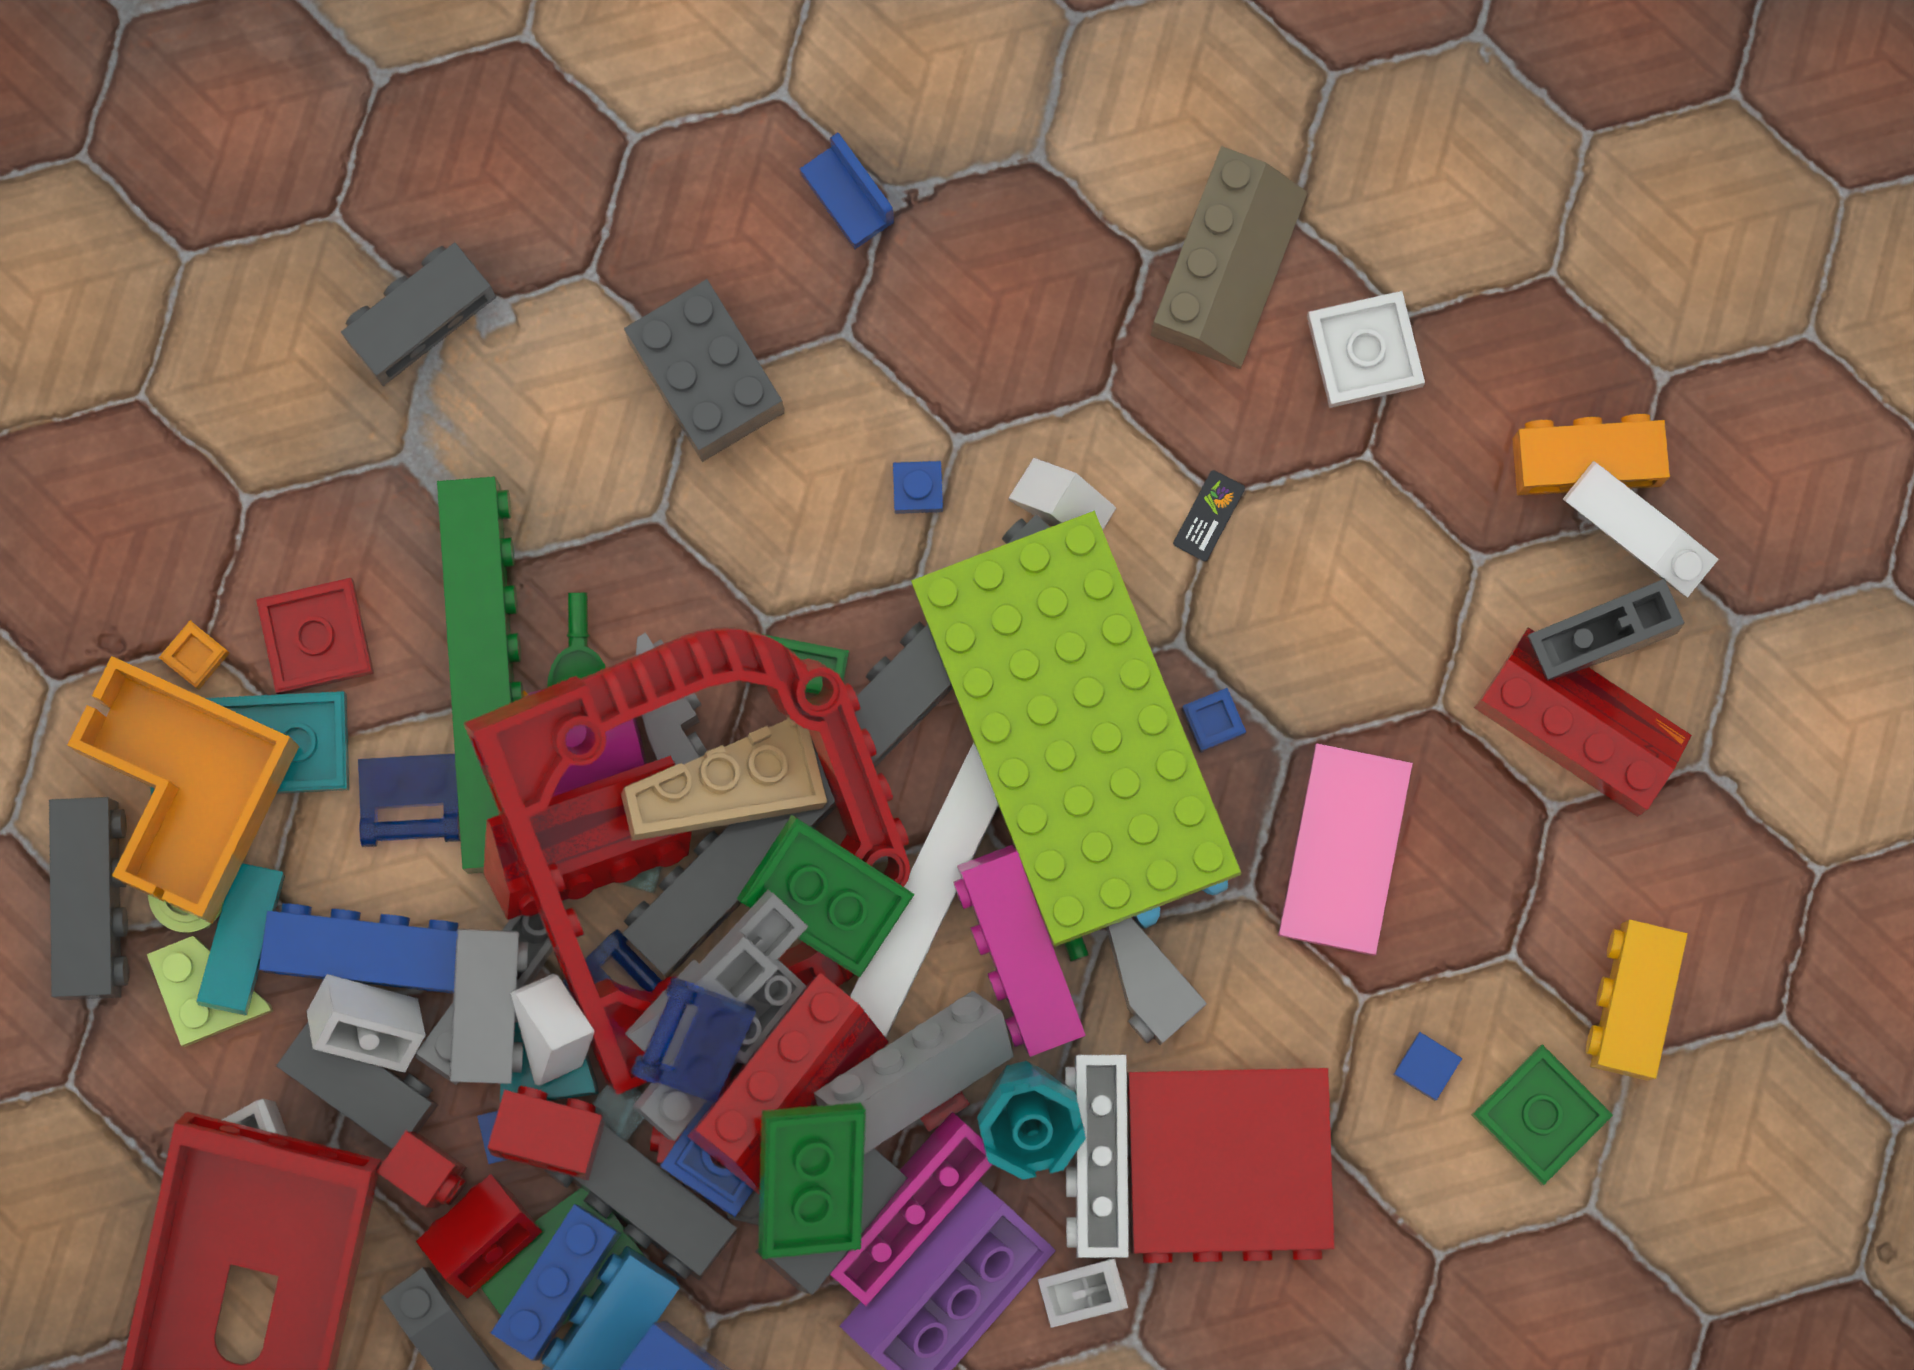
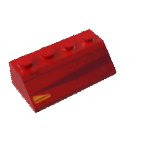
[1474,627,1692,817]
[483,755,692,920]
[687,973,889,1195]

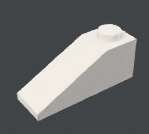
[1563,461,1719,598]

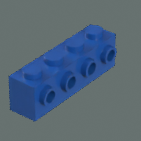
[259,903,459,994]

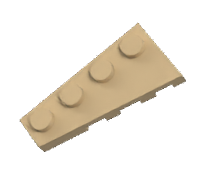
[621,718,827,841]

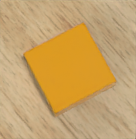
[158,621,230,690]

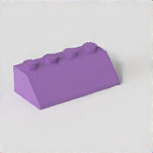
[839,1180,1056,1370]

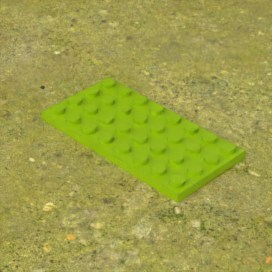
[911,510,1241,947]

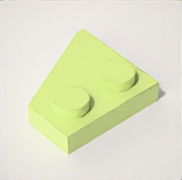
[147,936,273,1047]

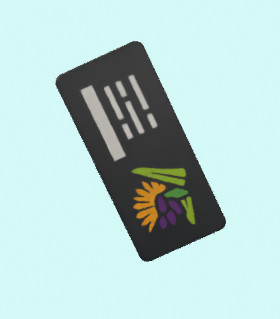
[1173,470,1245,561]

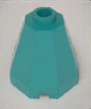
[977,1061,1086,1180]

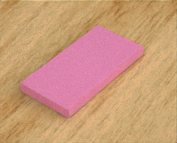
[1278,743,1413,956]

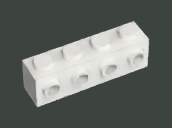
[1065,1055,1128,1258]

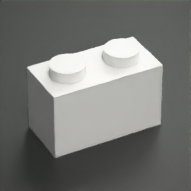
[307,974,425,1073]

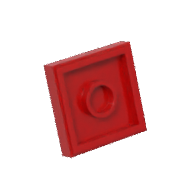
[256,578,374,695]

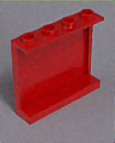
[1127,1068,1335,1263]

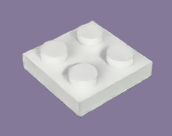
[1307,291,1425,408]

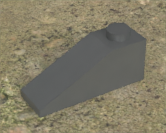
[1527,579,1684,681]
[381,1267,500,1370]

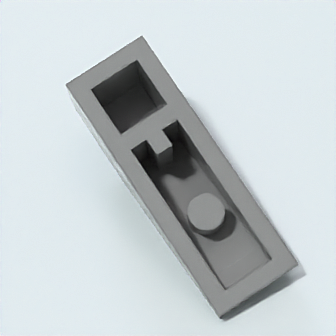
[1106,918,1207,1045]

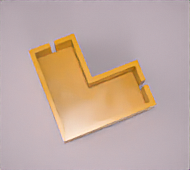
[67,656,299,924]

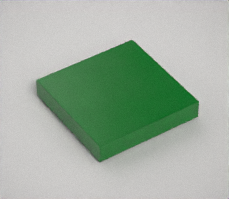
[1471,1044,1613,1185]

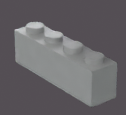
[814,991,1014,1154]

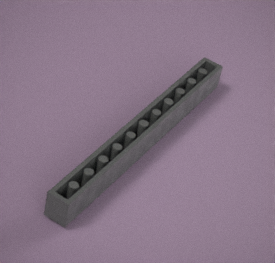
[622,514,1050,978]

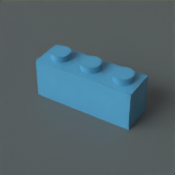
[540,1245,680,1370]

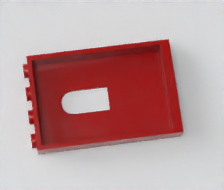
[122,1111,382,1370]

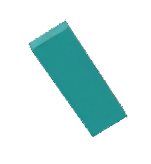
[196,863,285,1016]

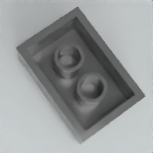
[624,279,785,462]

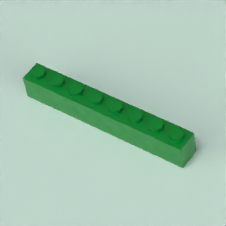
[437,476,524,874]

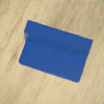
[800,132,894,249]

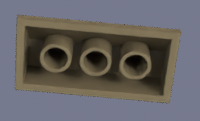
[1151,146,1308,369]

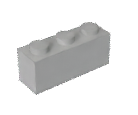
[449,928,528,1084]

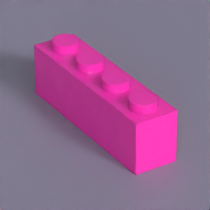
[953,845,1086,1057]
[830,1112,992,1306]

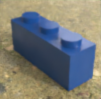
[491,1204,622,1361]

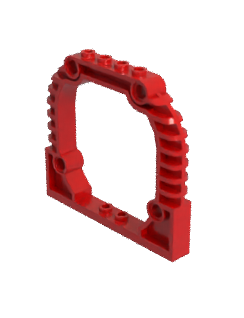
[464,627,911,1095]

